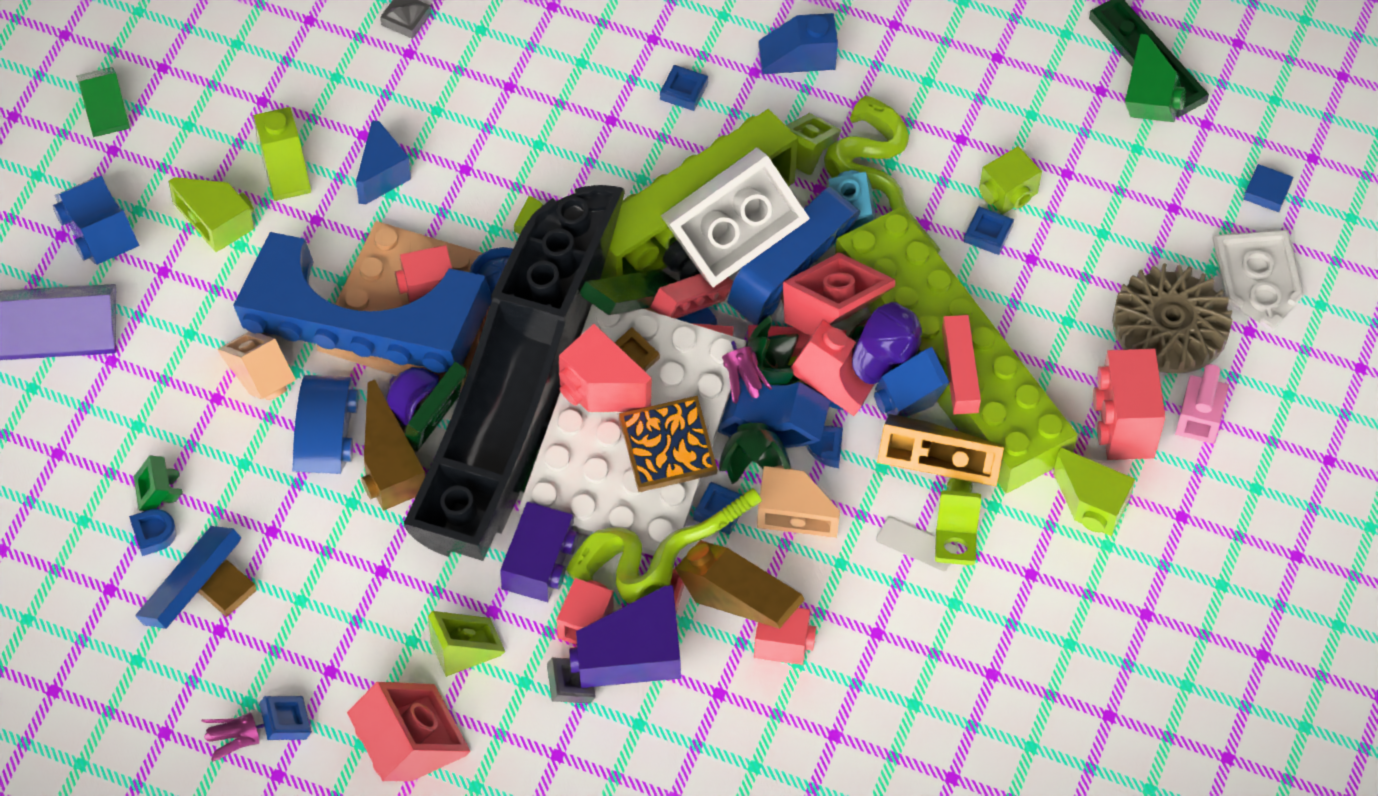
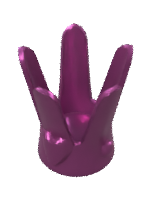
[722,341,772,404]
[201,712,264,762]

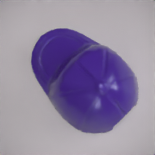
[852,302,922,384]
[387,367,440,426]

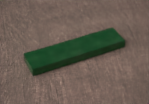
[1089,0,1209,118]
[580,269,677,315]

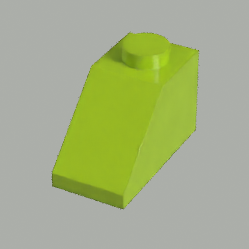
[253,107,311,201]
[168,177,254,252]
[1053,447,1135,537]

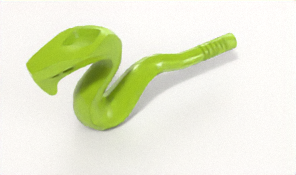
[824,95,941,253]
[566,488,762,604]

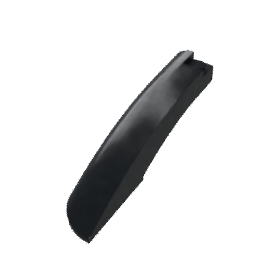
[403,185,625,561]

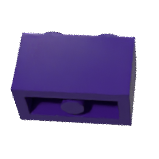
[500,502,579,603]

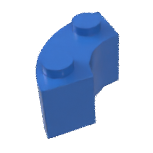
[52,176,140,265]
[292,375,359,474]
[718,378,831,448]

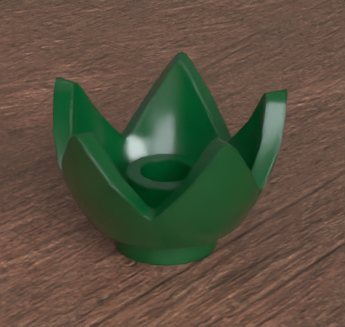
[746,315,800,385]
[719,423,791,484]

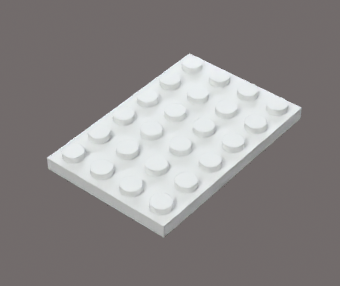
[518,304,747,556]

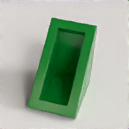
[76,67,130,138]

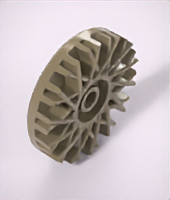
[1112,263,1233,374]

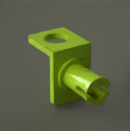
[935,478,981,565]

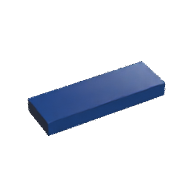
[135,526,242,629]

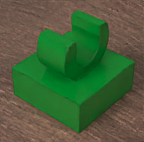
[133,455,183,511]

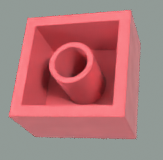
[1093,349,1166,460]

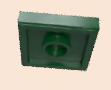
[405,361,467,452]

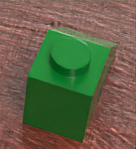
[1125,34,1186,123]

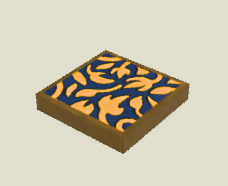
[619,395,718,493]

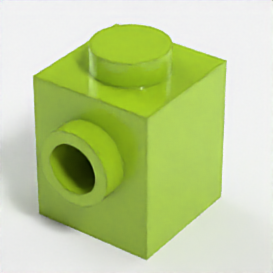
[979,146,1042,215]

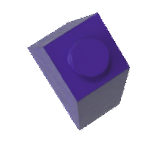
[569,585,681,688]

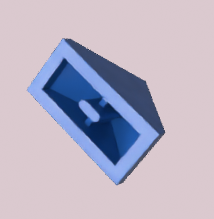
[356,120,411,205]

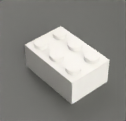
[661,148,810,287]

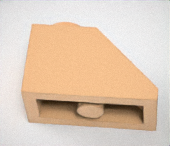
[217,331,296,400]
[757,466,840,538]

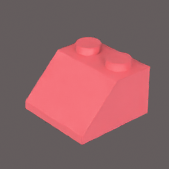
[783,253,895,336]
[559,324,652,412]
[347,682,471,781]

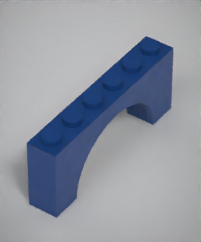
[233,232,492,373]

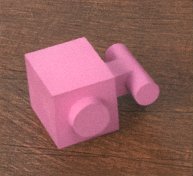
[1175,364,1229,444]

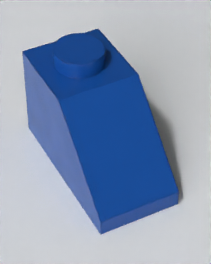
[758,13,838,74]
[874,347,949,417]

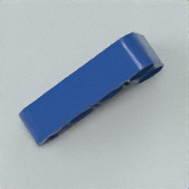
[727,186,861,325]

